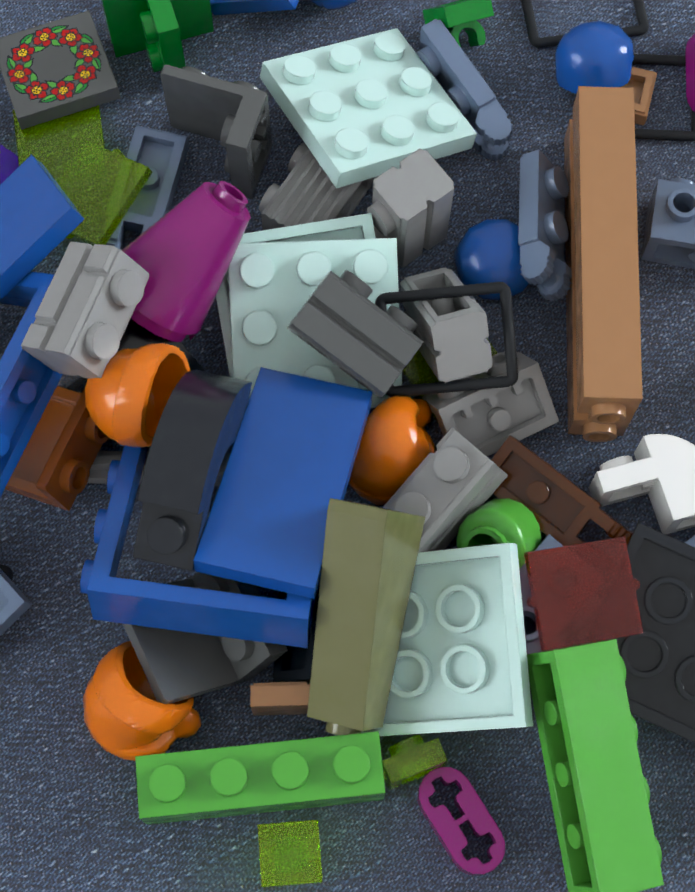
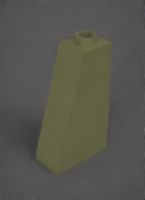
[307,498,425,735]

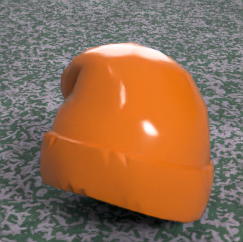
[85,343,190,447]
[348,395,436,505]
[83,641,201,761]

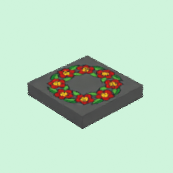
[0,10,121,130]

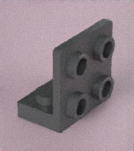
[160,65,272,200]
[123,572,288,704]

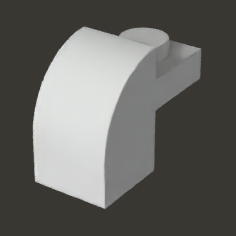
[588,434,695,535]

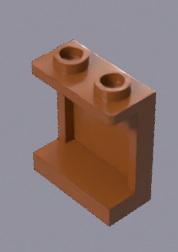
[0,358,109,511]

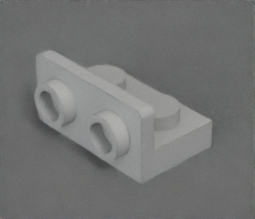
[422,351,559,456]

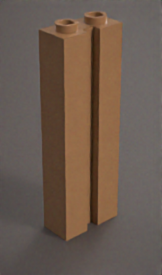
[564,86,643,442]

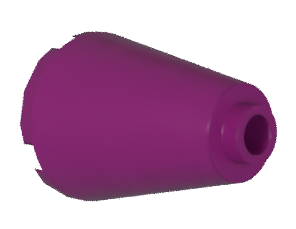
[122,181,251,342]

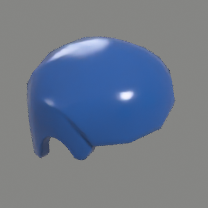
[555,21,634,94]
[453,219,529,300]

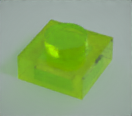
[382,735,448,790]
[257,820,323,888]

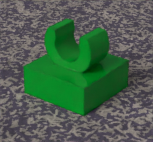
[422,0,494,47]

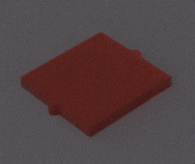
[524,536,644,651]

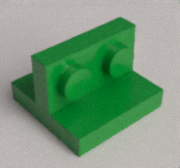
[101,0,214,73]

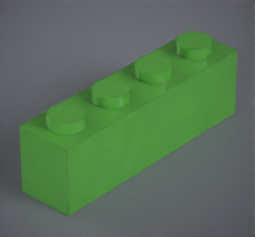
[527,639,664,892]
[135,731,385,825]

